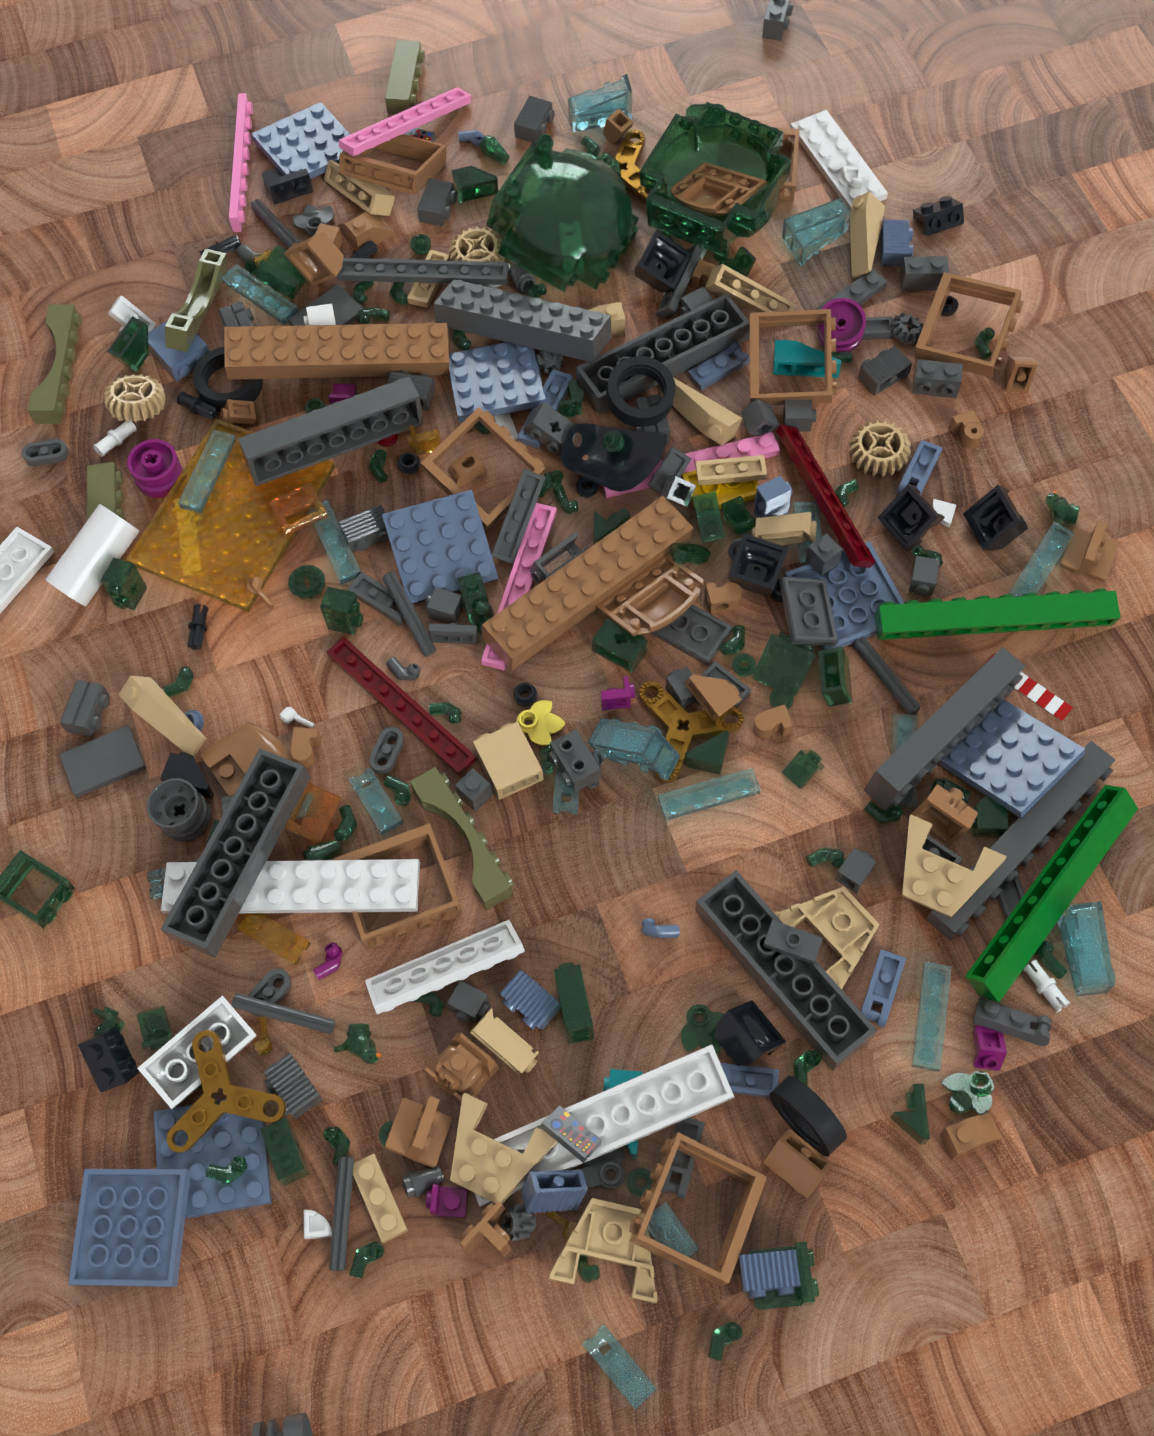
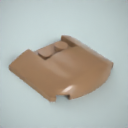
[670,162,767,216]
[596,554,704,636]
[199,722,294,800]

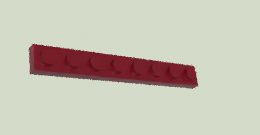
[776,425,875,568]
[327,637,477,777]

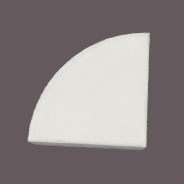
[841,166,863,189]
[932,499,956,528]
[304,1210,332,1240]

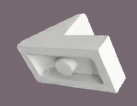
[108,295,156,340]

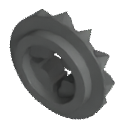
[891,312,924,344]

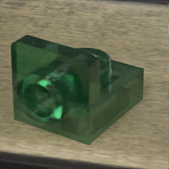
[92,1007,125,1037]

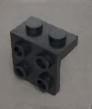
[262,168,313,205]

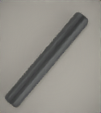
[251,199,301,248]
[383,571,436,657]
[854,637,921,715]
[232,993,336,1034]
[329,1156,354,1271]

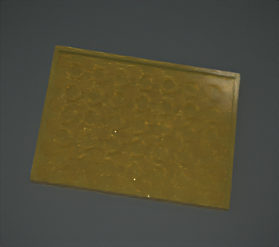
[126,419,335,612]

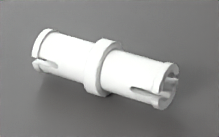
[93,421,137,457]
[1023,960,1070,1013]

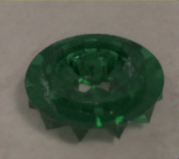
[288,565,325,600]

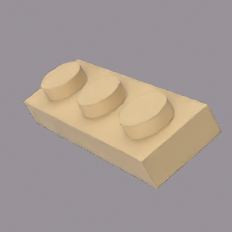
[407,250,450,308]
[695,455,767,486]
[353,1153,408,1243]

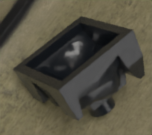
[634,230,692,292]
[877,484,945,551]
[963,485,1028,551]
[728,533,789,596]
[714,1000,786,1066]

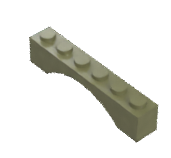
[165,248,226,352]
[28,304,82,424]
[409,767,514,910]

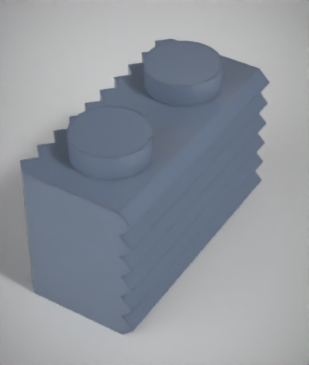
[881,219,913,266]
[754,476,793,518]
[500,969,563,1030]
[521,1170,588,1214]
[738,1250,801,1298]

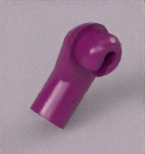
[313,942,343,981]

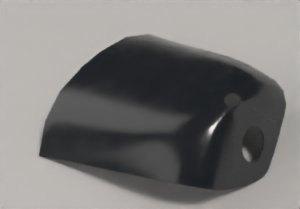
[560,423,667,492]

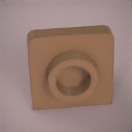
[220,399,256,430]

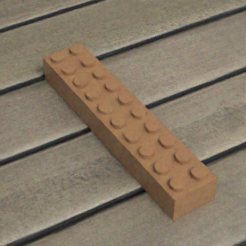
[224,323,449,380]
[481,496,694,671]

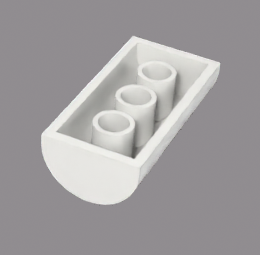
[45,504,139,607]
[137,995,257,1110]

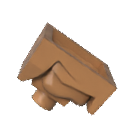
[284,232,344,286]
[908,784,978,846]
[424,1032,500,1105]

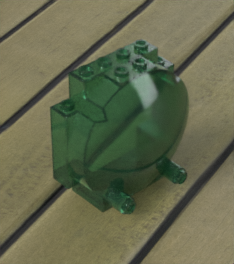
[639,102,791,262]
[486,134,639,292]

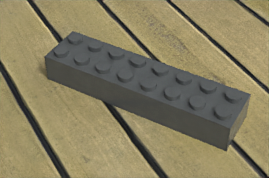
[434,279,612,363]
[576,293,750,414]
[238,377,424,486]
[864,647,1026,810]
[161,748,311,958]
[695,870,877,1071]

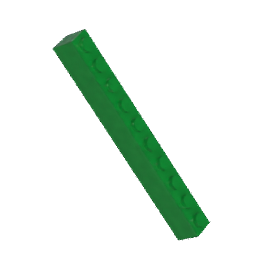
[874,588,1121,640]
[965,785,1138,1003]

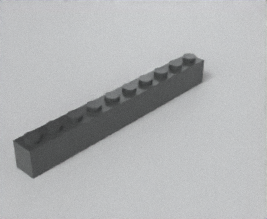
[926,741,1116,941]

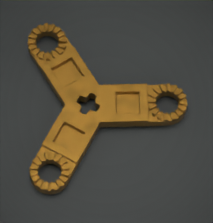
[572,129,661,203]
[639,681,744,783]
[166,1030,286,1153]

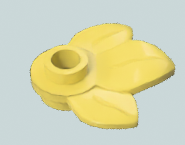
[516,700,565,746]

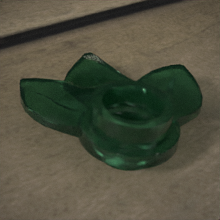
[681,1004,724,1054]
[942,1071,994,1115]

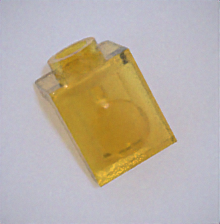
[407,425,442,455]

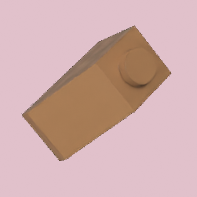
[1005,356,1038,392]
[683,675,742,721]
[940,1113,1002,1159]

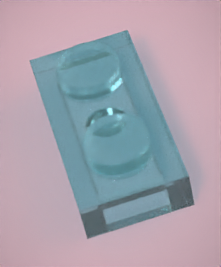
[647,1202,699,1267]

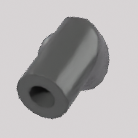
[237,244,267,264]
[386,657,421,681]

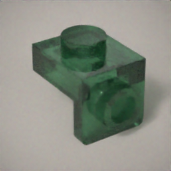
[718,247,756,277]
[559,380,584,417]
[721,496,756,535]
[782,750,825,789]
[137,1006,173,1050]

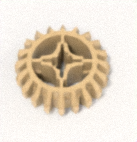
[449,226,506,262]
[104,374,166,423]
[849,419,911,478]

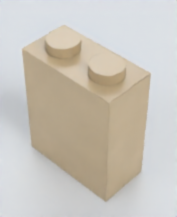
[473,722,544,800]

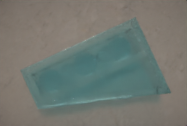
[568,74,632,132]
[782,198,851,266]
[588,718,680,780]
[1057,901,1116,997]

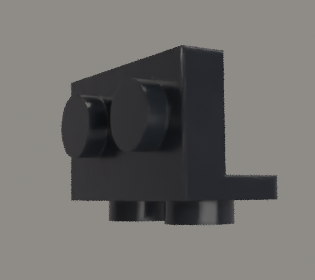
[913,196,964,236]
[78,1026,139,1093]

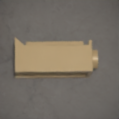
[752,512,817,546]
[470,1008,539,1075]

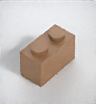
[763,1129,833,1199]

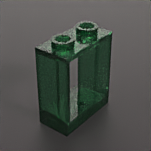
[0,850,75,929]
[554,963,594,1045]

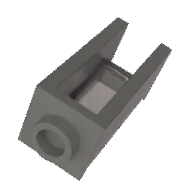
[529,532,589,584]

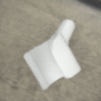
[280,707,314,728]

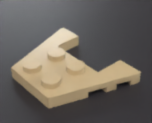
[902,815,1007,918]
[774,887,880,990]
[450,1092,558,1204]
[548,1198,658,1304]

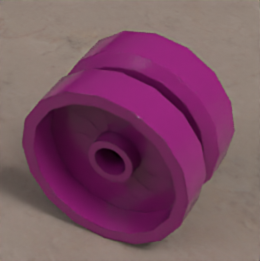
[816,298,866,354]
[127,439,184,498]

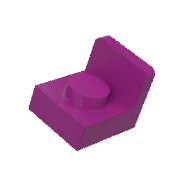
[328,384,357,405]
[601,676,635,711]
[973,1025,1007,1071]
[426,1184,468,1218]

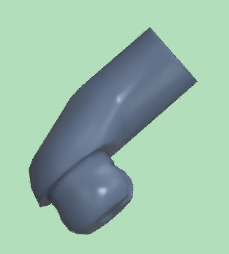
[458,130,486,147]
[641,918,680,939]

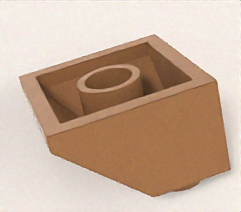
[337,210,395,251]

